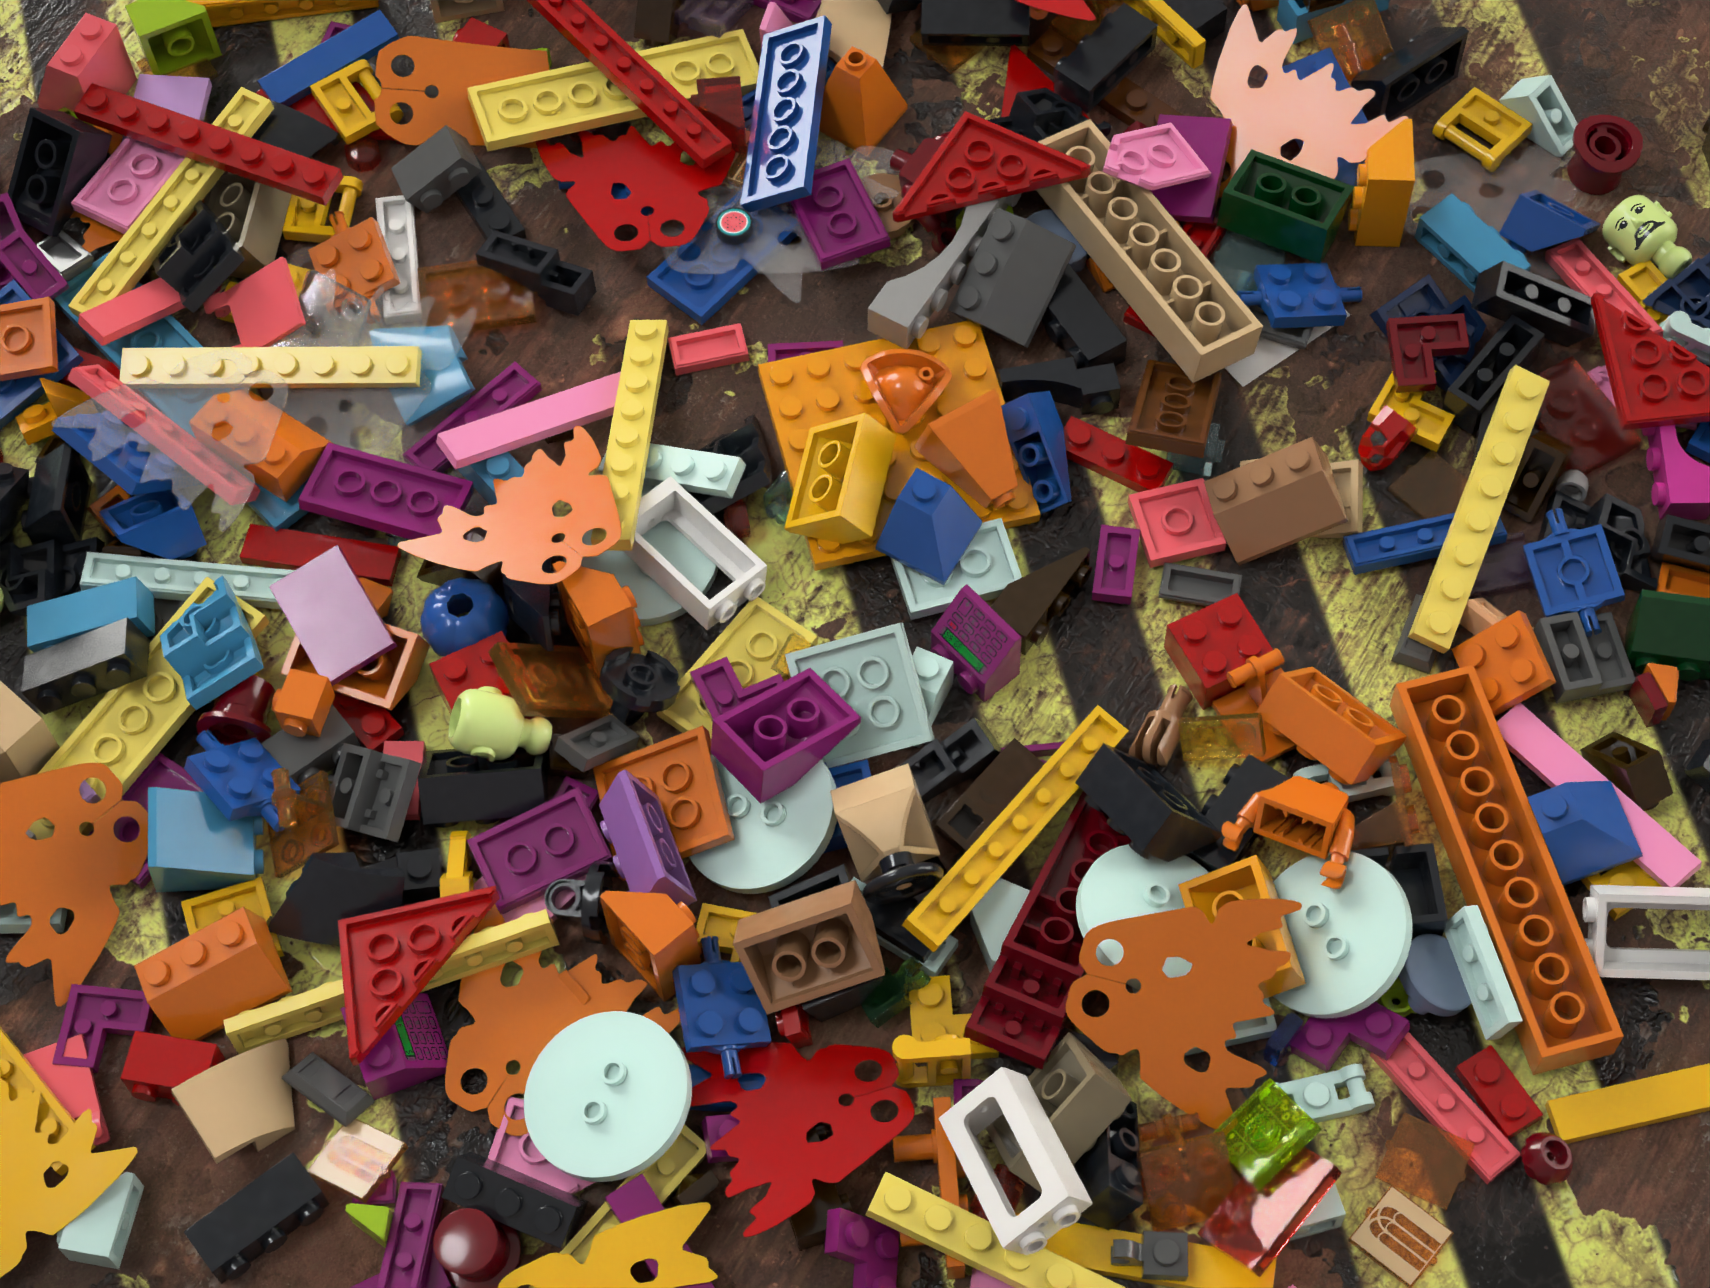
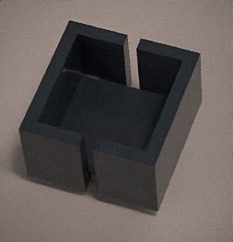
[1350,843,1448,941]

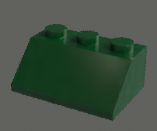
[1217,149,1354,264]
[1625,589,1710,681]

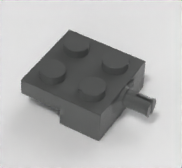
[1533,612,1635,704]
[321,743,421,843]

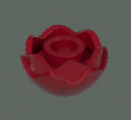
[1520,1132,1573,1185]

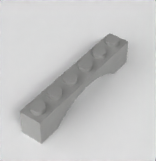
[867,193,1022,349]

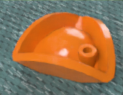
[861,349,952,434]

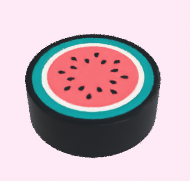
[715,207,753,245]

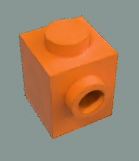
[272,668,335,737]

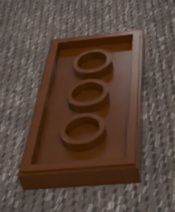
[1125,360,1223,458]

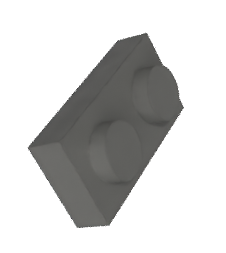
[554,714,640,772]

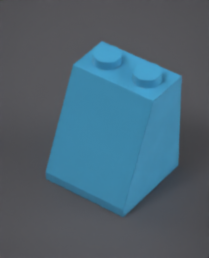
[148,787,264,892]

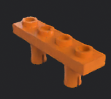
[893,1097,969,1279]

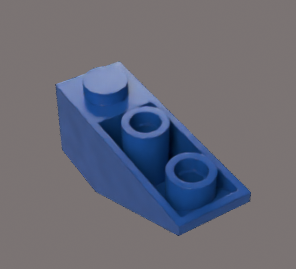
[1001,391,1072,515]

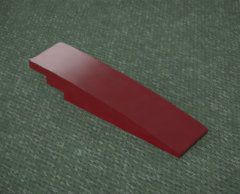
[963,791,1132,1070]

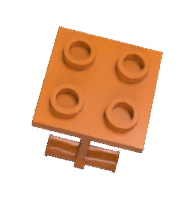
[1212,648,1297,763]

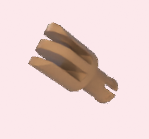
[1129,684,1193,767]

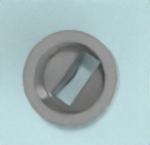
[1555,470,1589,502]

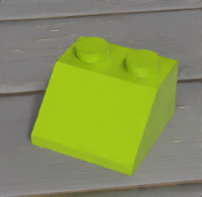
[125,0,222,76]

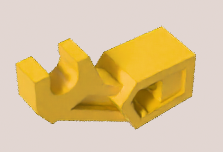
[440,830,474,898]

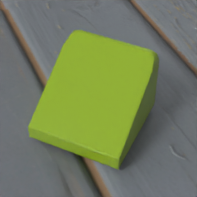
[345,1203,393,1248]

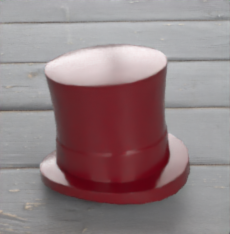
[1567,115,1643,195]
[196,675,276,745]
[433,1208,522,1288]

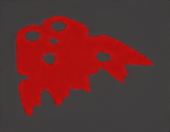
[536,115,743,252]
[681,1042,915,1237]

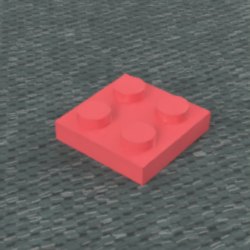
[1128,478,1226,568]

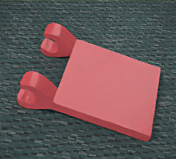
[203,257,306,347]
[23,1034,110,1146]

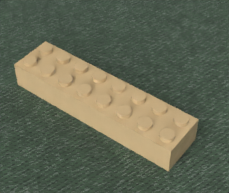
[1036,119,1263,383]

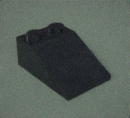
[8,107,112,237]

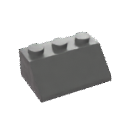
[948,208,1076,348]

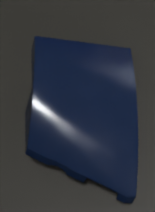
[1642,252,1710,328]
[1370,274,1487,392]

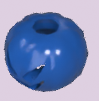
[420,577,510,657]

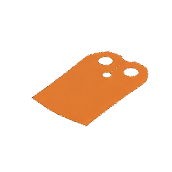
[374,36,549,148]

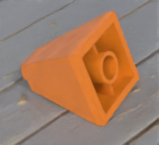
[819,46,908,157]
[915,388,1018,510]

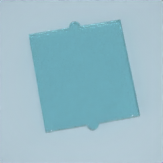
[1214,230,1288,291]

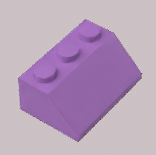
[599,769,697,906]

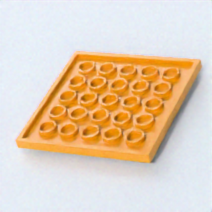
[758,320,1041,571]

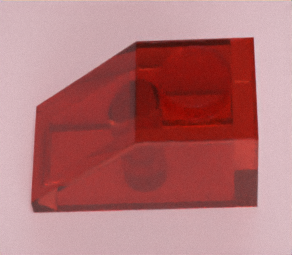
[691,76,747,154]

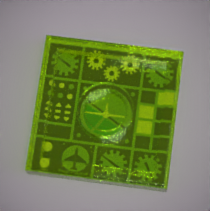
[1208,1078,1322,1191]

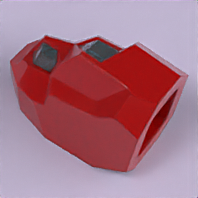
[1358,405,1418,471]

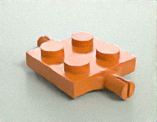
[308,211,400,324]

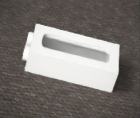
[623,476,767,630]
[1582,885,1710,980]
[938,1067,1093,1255]

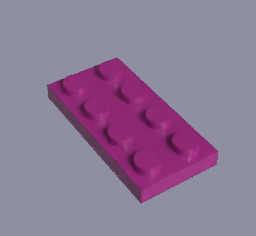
[298,442,474,540]

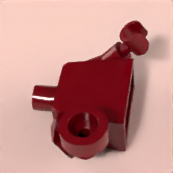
[890,131,959,254]

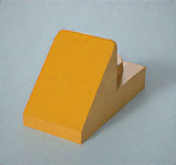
[15,378,98,445]

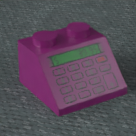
[930,584,1022,702]
[340,993,448,1100]

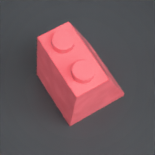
[37,13,137,112]

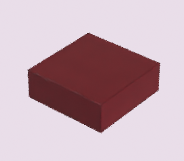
[1628,672,1668,728]

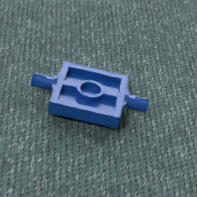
[1236,262,1362,328]
[1523,508,1625,637]
[184,730,301,832]
[672,936,771,1079]

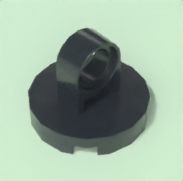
[599,647,680,726]
[544,861,621,945]

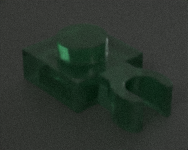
[861,957,931,1028]

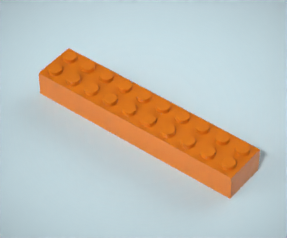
[1389,665,1624,1075]

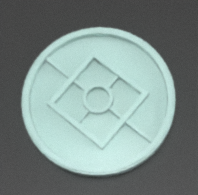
[563,484,718,626]
[689,757,837,894]
[1076,844,1209,990]
[1273,852,1412,1019]
[524,1011,692,1182]

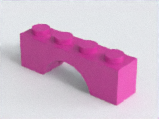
[1641,425,1710,520]

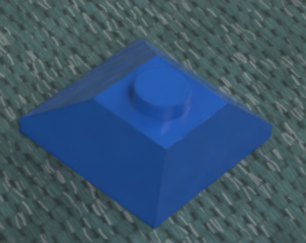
[1499,190,1601,254]
[876,468,982,585]
[98,489,207,559]
[1527,781,1643,886]

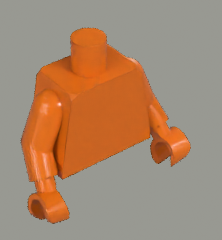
[1222,776,1355,889]

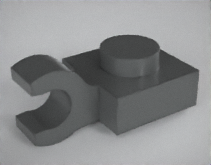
[1111,1231,1188,1281]

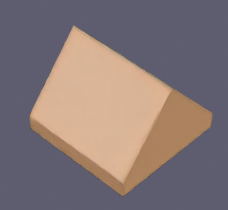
[1459,597,1507,635]

